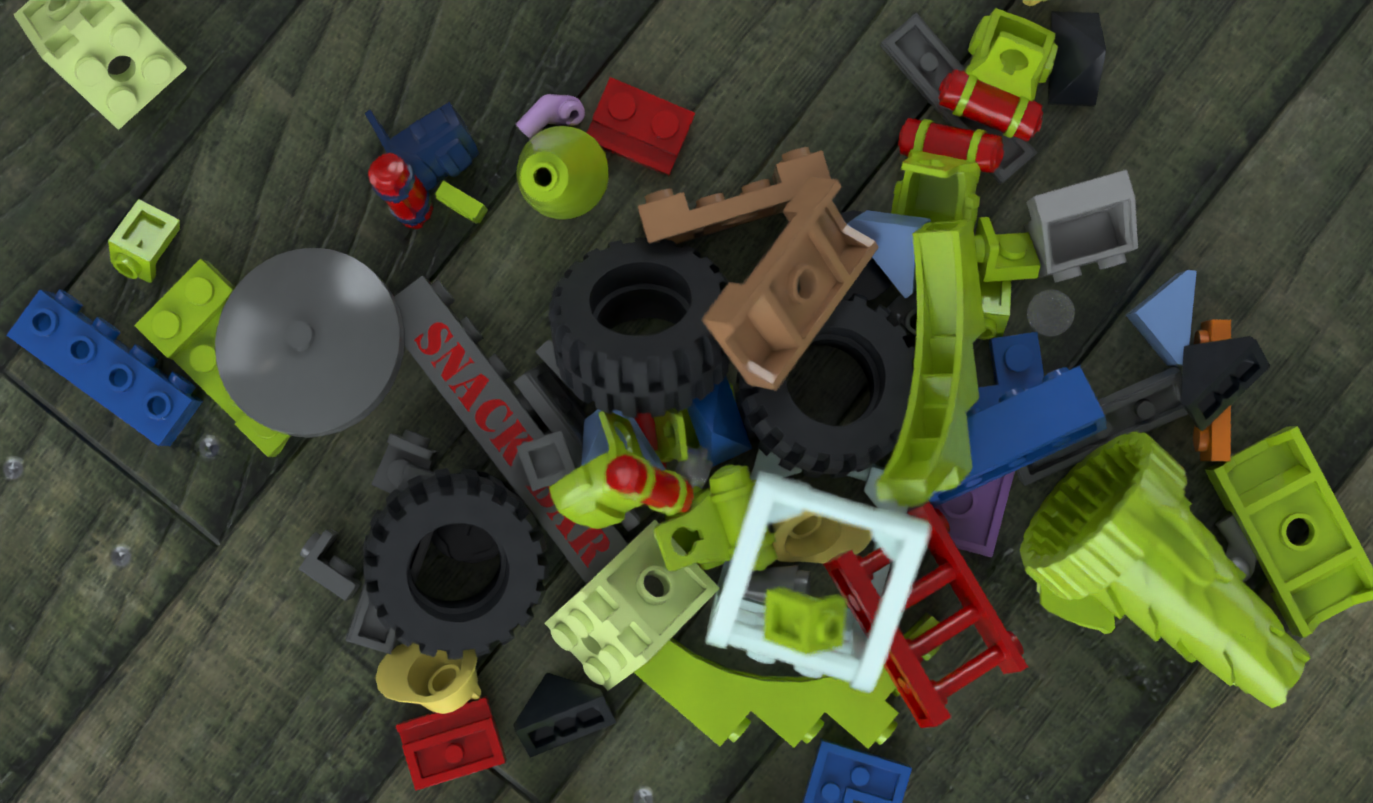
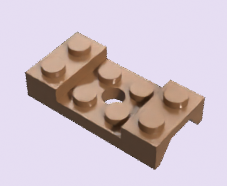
[638,147,831,244]
[702,177,879,390]

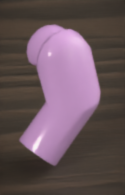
[515,94,585,139]

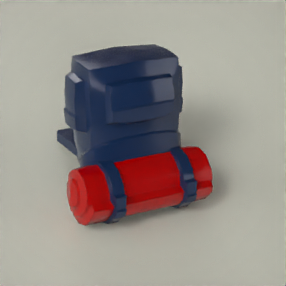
[365,102,479,229]

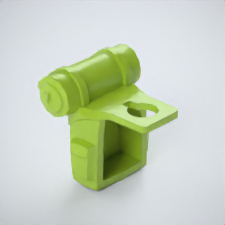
[654,464,778,571]

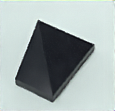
[1048,11,1106,106]
[1181,336,1271,432]
[513,673,616,758]

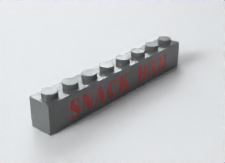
[394,275,651,584]

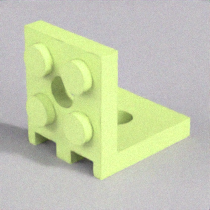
[13,0,187,130]
[544,520,720,691]

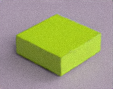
[435,180,488,224]

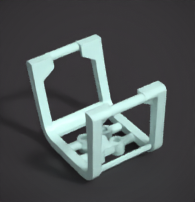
[706,449,930,693]

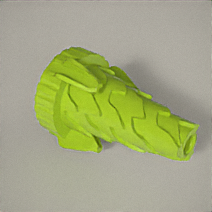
[1020,431,1311,708]

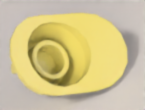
[772,509,872,563]
[375,643,481,714]

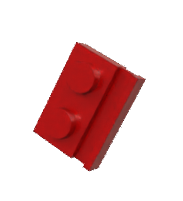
[586,77,695,177]
[396,696,507,791]

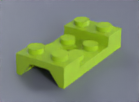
[134,259,291,457]
[1205,426,1373,638]

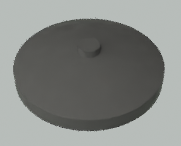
[215,248,405,437]

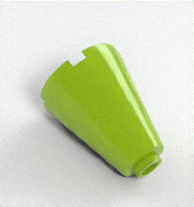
[517,126,608,219]

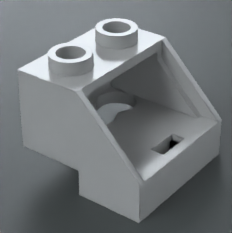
[1024,170,1138,283]

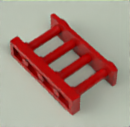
[823,502,1028,728]

